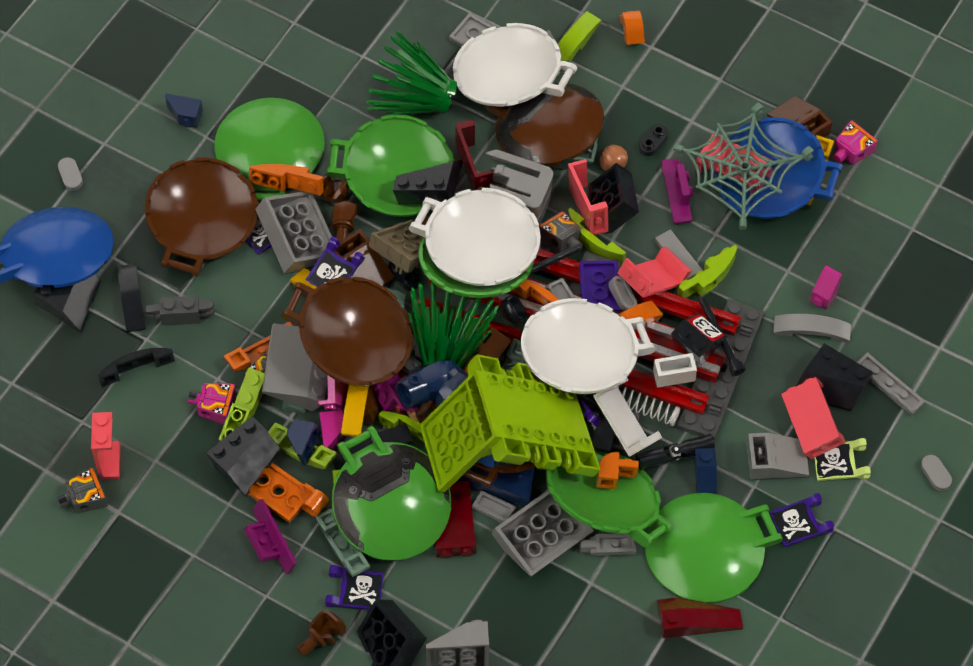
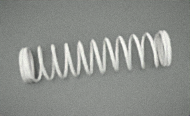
[618,386,680,427]

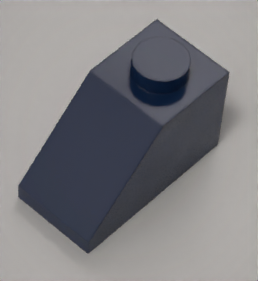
[165,93,203,128]
[287,419,320,466]
[694,448,717,494]

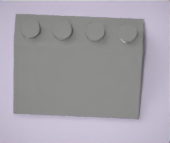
[255,192,332,273]
[262,323,328,411]
[491,490,594,577]
[426,620,489,666]

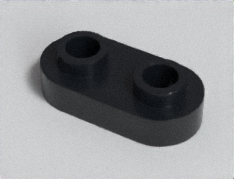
[639,124,668,156]
[388,261,419,291]

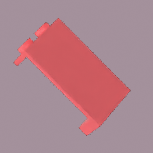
[695,134,773,196]
[568,159,608,235]
[617,247,692,298]
[781,377,846,459]
[91,412,121,481]

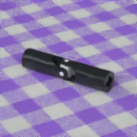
[635,434,715,470]

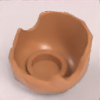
[599,144,628,171]

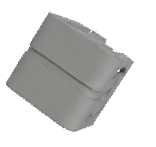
[485,149,553,224]

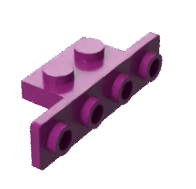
[661,158,693,224]
[369,373,418,412]
[244,499,296,574]

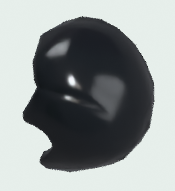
[501,295,528,324]

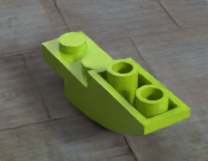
[677,244,738,298]
[218,367,265,440]

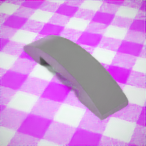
[773,314,851,343]

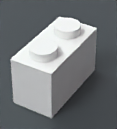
[653,353,697,387]

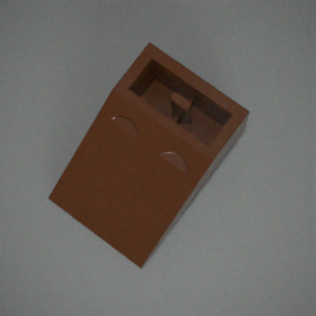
[767,96,832,138]
[334,229,395,286]

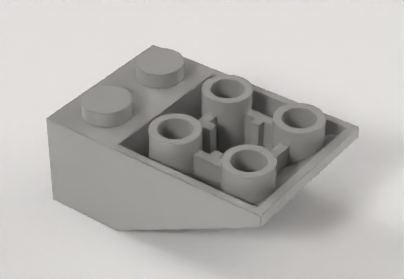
[746,433,809,479]

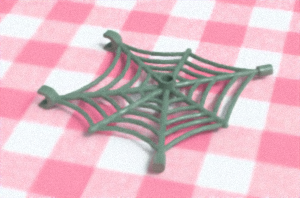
[673,102,814,230]

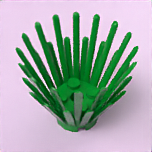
[365,31,457,115]
[408,282,499,368]

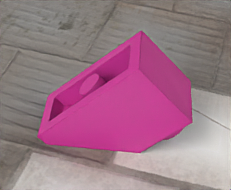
[810,265,842,310]
[320,410,345,450]

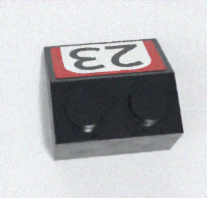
[671,313,728,365]

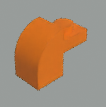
[619,10,645,45]
[596,452,639,489]

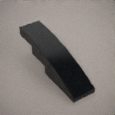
[332,424,413,470]

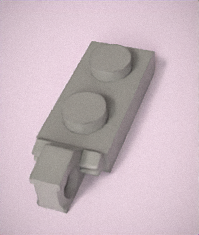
[580,533,636,556]

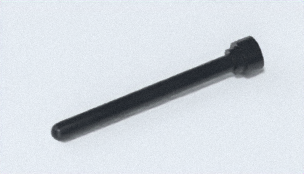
[530,244,582,274]
[698,296,746,376]

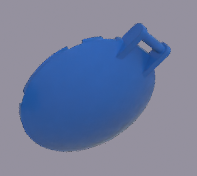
[714,118,843,219]
[0,207,114,288]

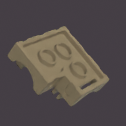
[369,220,423,275]

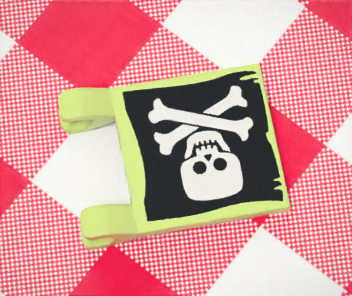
[814,438,871,481]

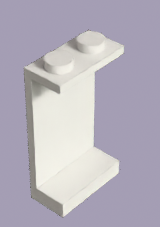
[593,378,662,457]

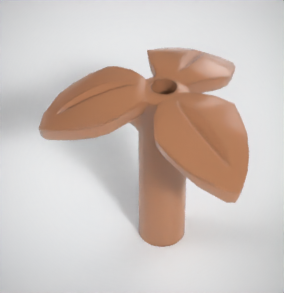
[407,401,433,422]

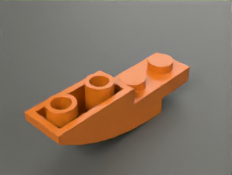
[249,164,324,196]

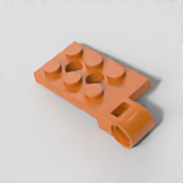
[248,463,330,524]

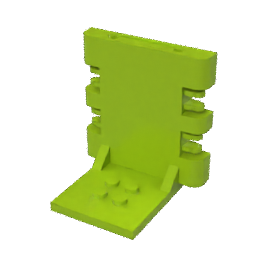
[420,354,601,492]

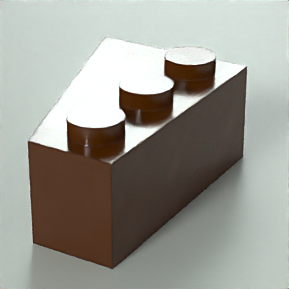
[462,327,511,371]

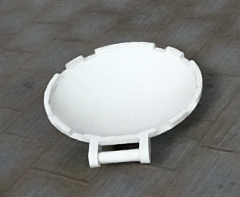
[453,23,577,106]
[409,188,541,286]
[521,298,656,394]

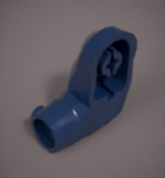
[396,360,469,408]

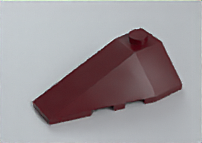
[657,597,743,638]

